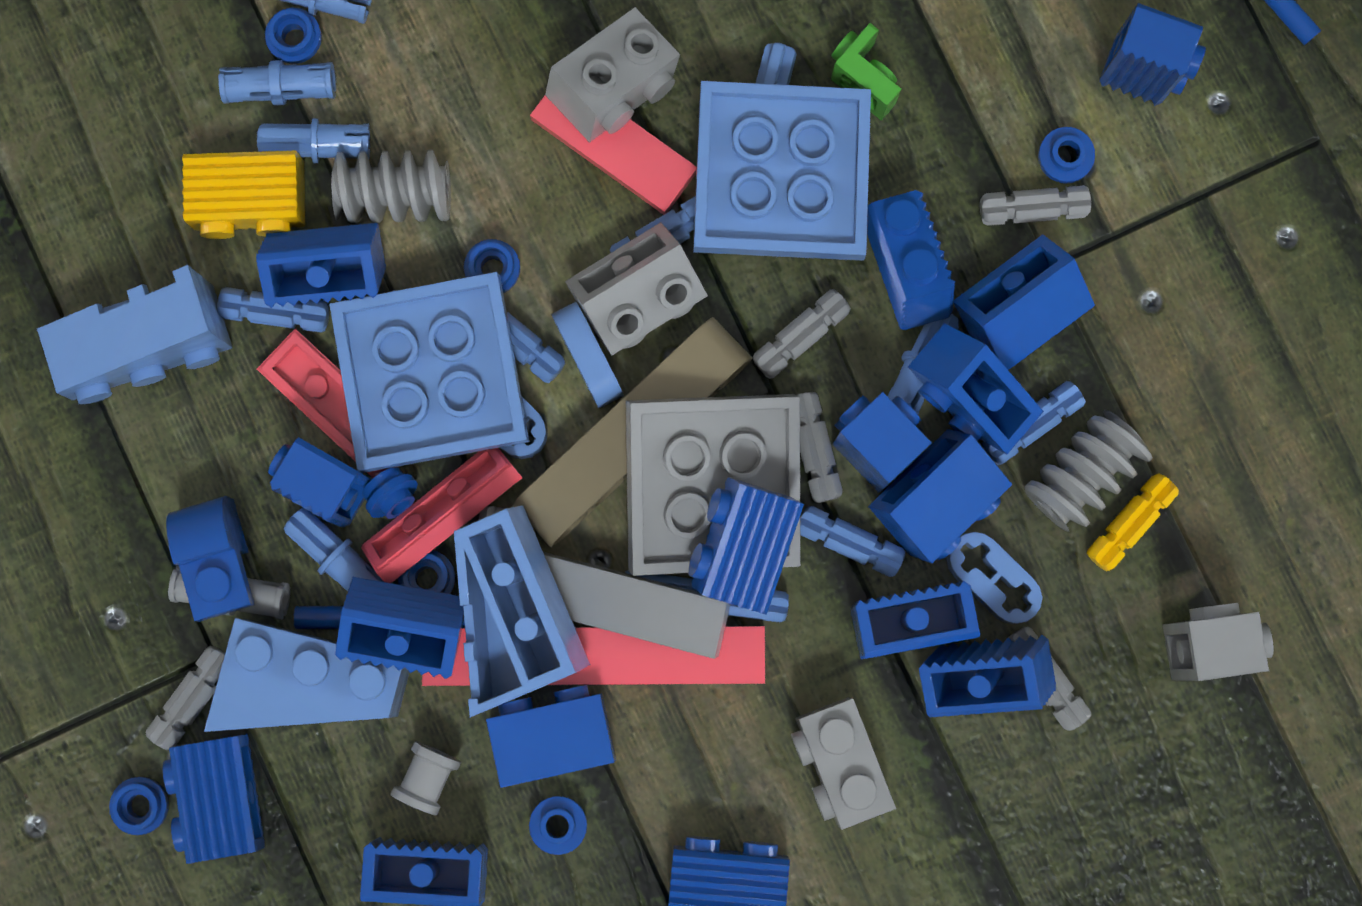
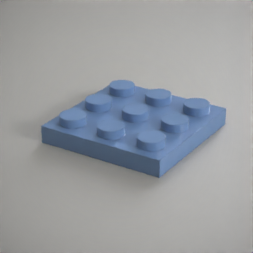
[693,81,871,261]
[329,272,529,473]

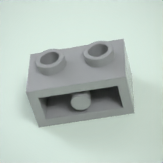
[545,7,680,143]
[565,222,708,356]
[1162,603,1274,681]
[791,697,896,830]

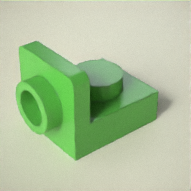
[831,23,902,121]

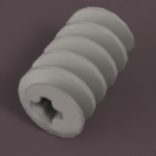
[331,150,451,223]
[1024,410,1153,532]

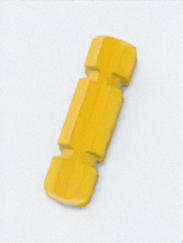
[1087,473,1179,571]

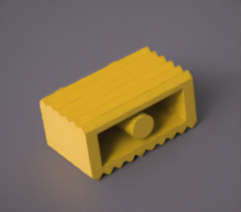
[182,150,305,239]

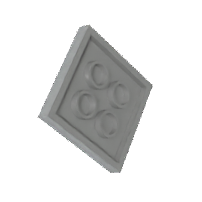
[626,394,801,576]

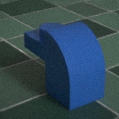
[166,496,255,622]

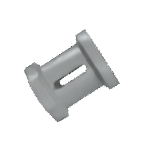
[390,741,461,815]

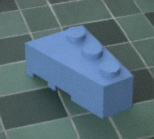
[37,265,233,404]
[454,505,590,717]
[204,618,410,732]

